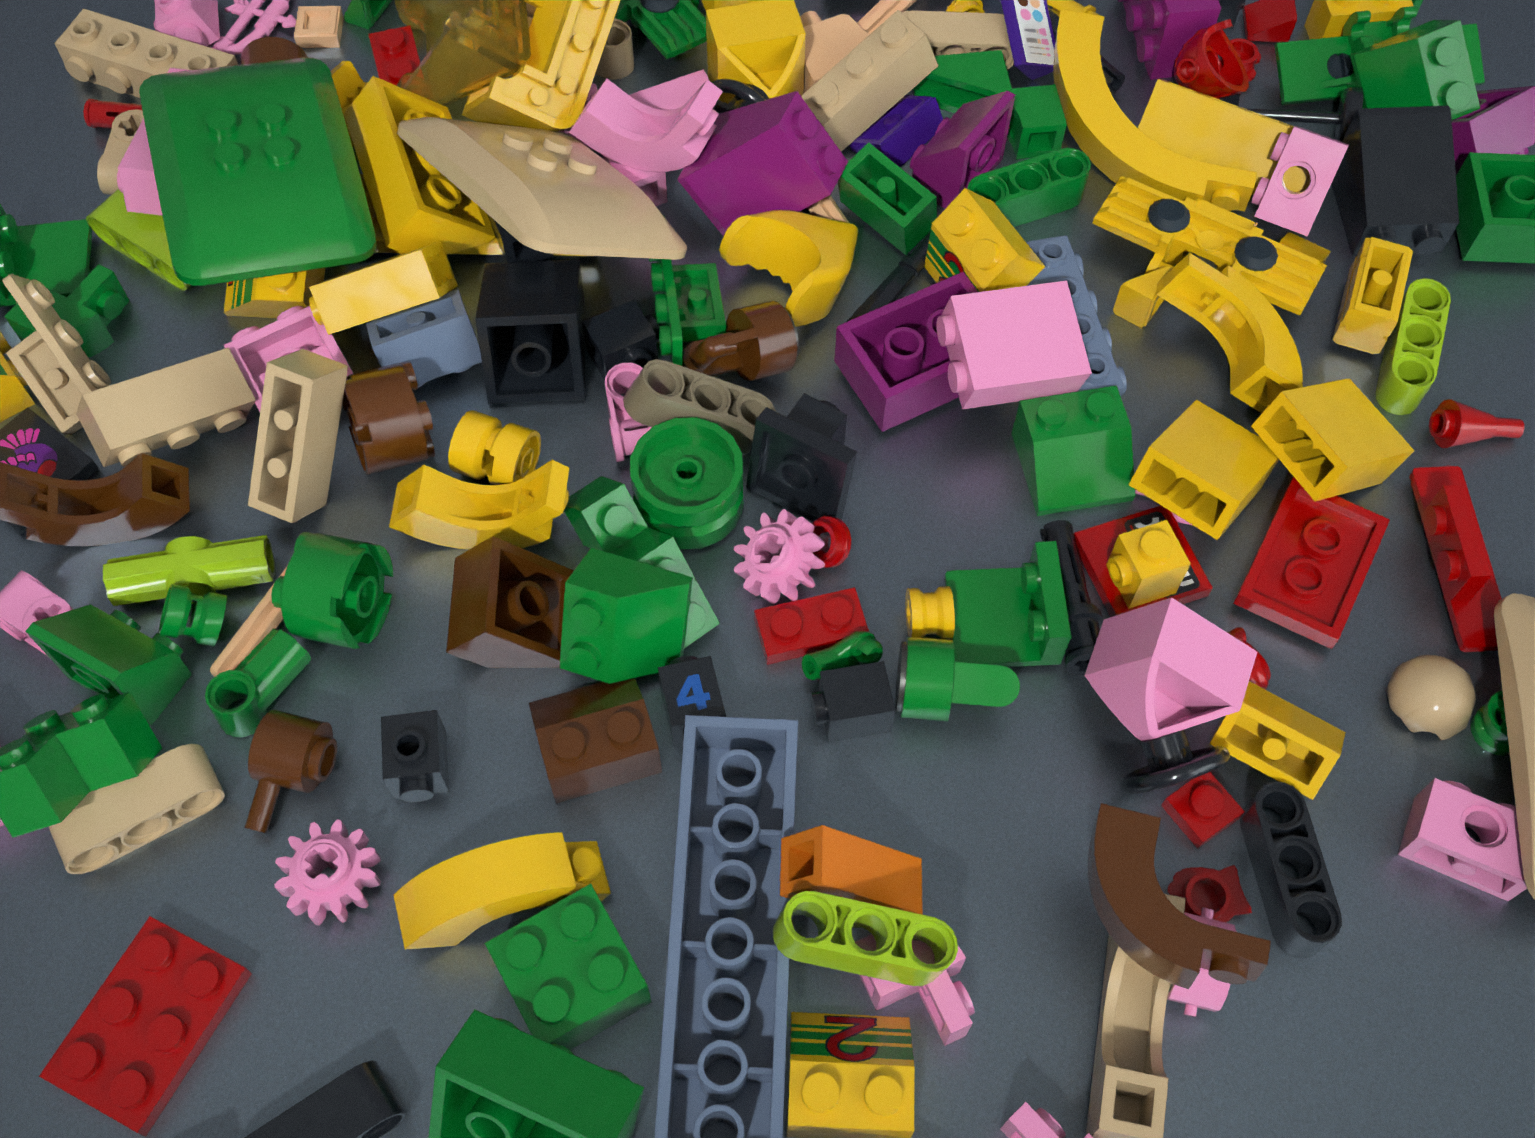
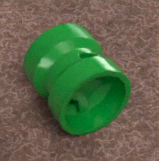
[158,583,227,647]

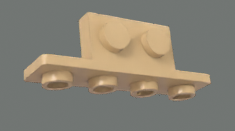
[2,274,111,435]

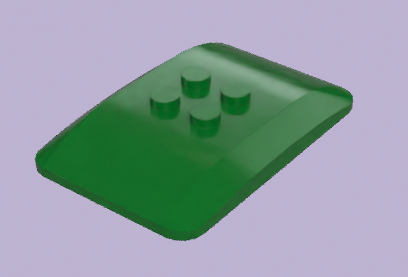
[139,58,376,286]

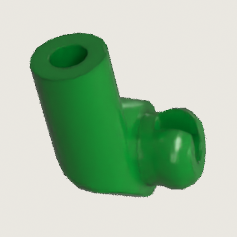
[802,631,883,680]

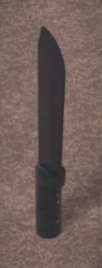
[846,230,931,322]

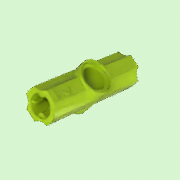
[103,535,276,606]

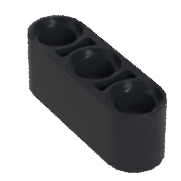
[1240,782,1342,958]
[244,1060,406,1138]

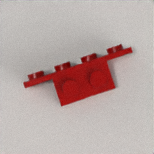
[1409,466,1502,652]

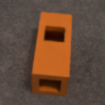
[780,825,923,915]

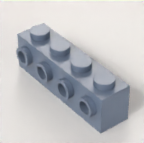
[1026,235,1127,396]

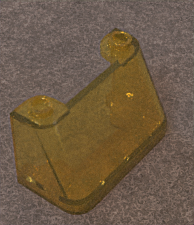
[395,0,531,106]

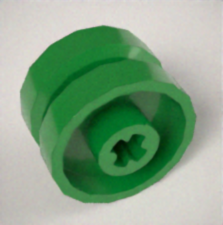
[630,417,744,549]

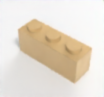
[801,10,938,152]
[76,347,256,467]
[248,349,348,523]

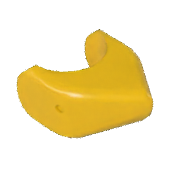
[719,210,858,327]

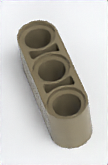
[623,359,776,455]

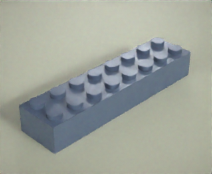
[654,715,798,1138]

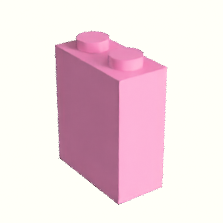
[937,281,1092,410]

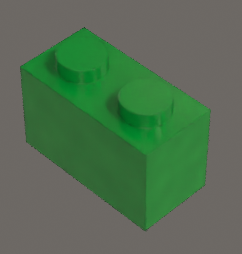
[838,142,937,255]

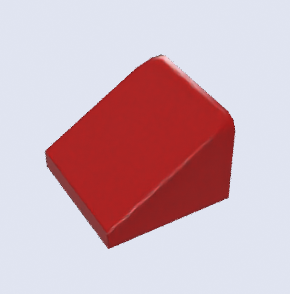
[1243,0,1297,42]

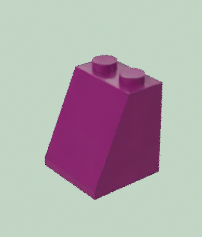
[677,91,848,236]

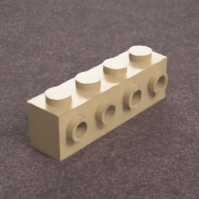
[54,8,238,98]

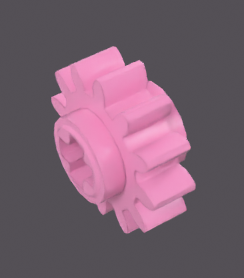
[733,509,825,604]
[274,819,381,926]

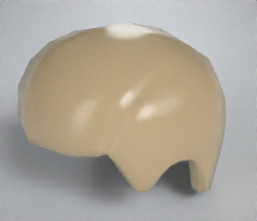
[1386,655,1476,740]

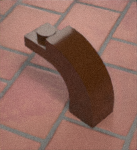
[0,453,190,546]
[1088,803,1271,989]

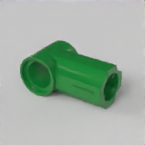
[205,629,311,737]

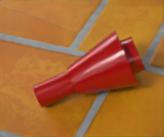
[1429,399,1525,448]

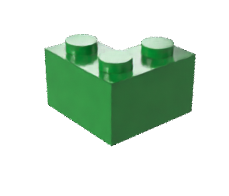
[0,692,163,838]

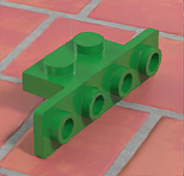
[648,215,726,366]

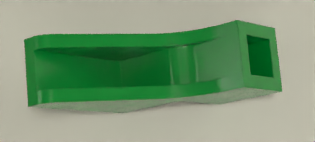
[912,50,1067,160]
[564,476,720,648]

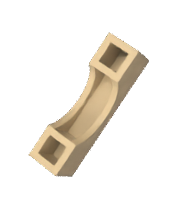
[1086,894,1185,1138]

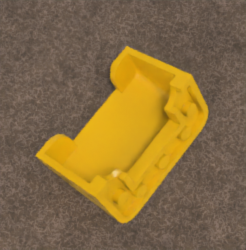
[462,0,620,132]

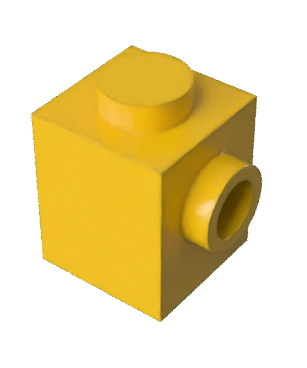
[1106,520,1191,609]

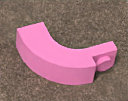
[569,78,723,172]

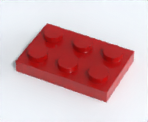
[1233,477,1390,649]
[39,916,252,1137]

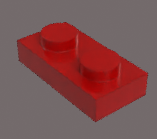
[368,25,429,99]
[754,587,869,665]

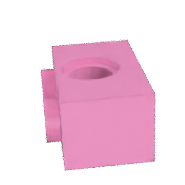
[1251,125,1349,236]
[1398,778,1527,902]

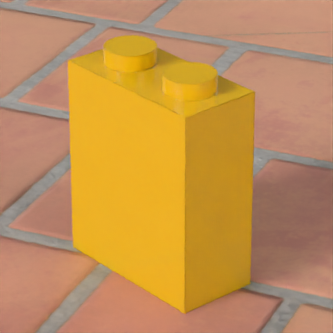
[309,241,458,335]
[1251,378,1415,502]
[1129,399,1279,540]

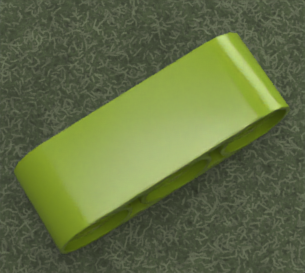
[86,189,191,291]
[1375,278,1451,415]
[773,891,958,986]

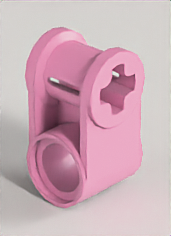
[605,363,652,462]
[0,570,73,656]

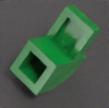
[4,264,130,358]

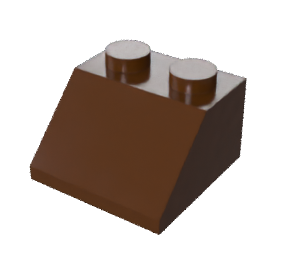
[446,536,574,668]
[529,678,662,804]

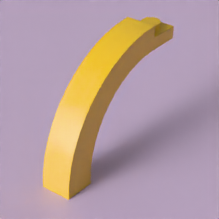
[1053,9,1257,212]

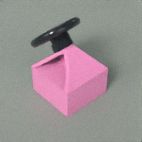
[1084,597,1257,794]

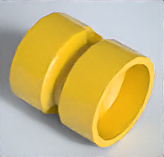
[448,410,541,485]

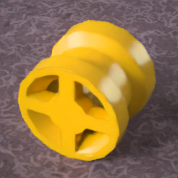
[905,586,955,639]

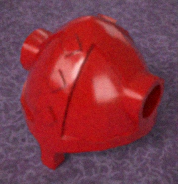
[1173,19,1249,99]

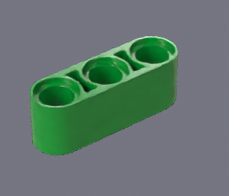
[968,148,1091,227]

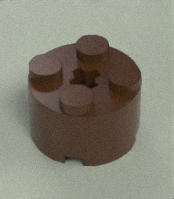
[342,361,435,475]

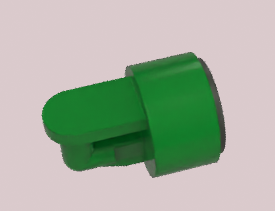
[895,636,1020,721]

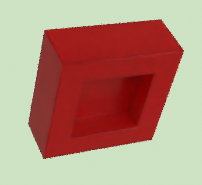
[1161,772,1245,849]

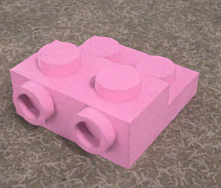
[224,306,353,412]

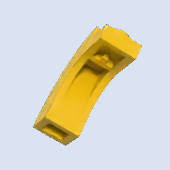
[1156,252,1303,413]
[389,459,569,549]
[393,832,611,950]

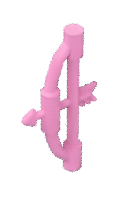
[212,0,296,55]

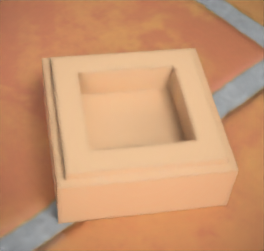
[294,6,344,48]

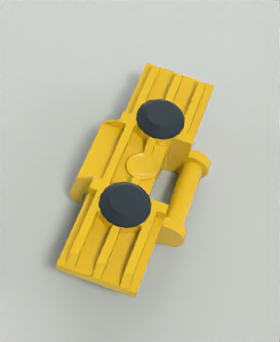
[1092,176,1327,316]

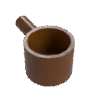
[244,710,337,833]

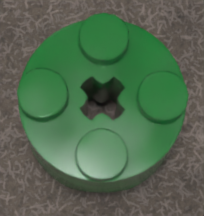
[271,532,393,649]

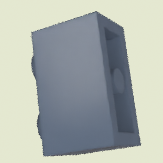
[366,289,482,387]

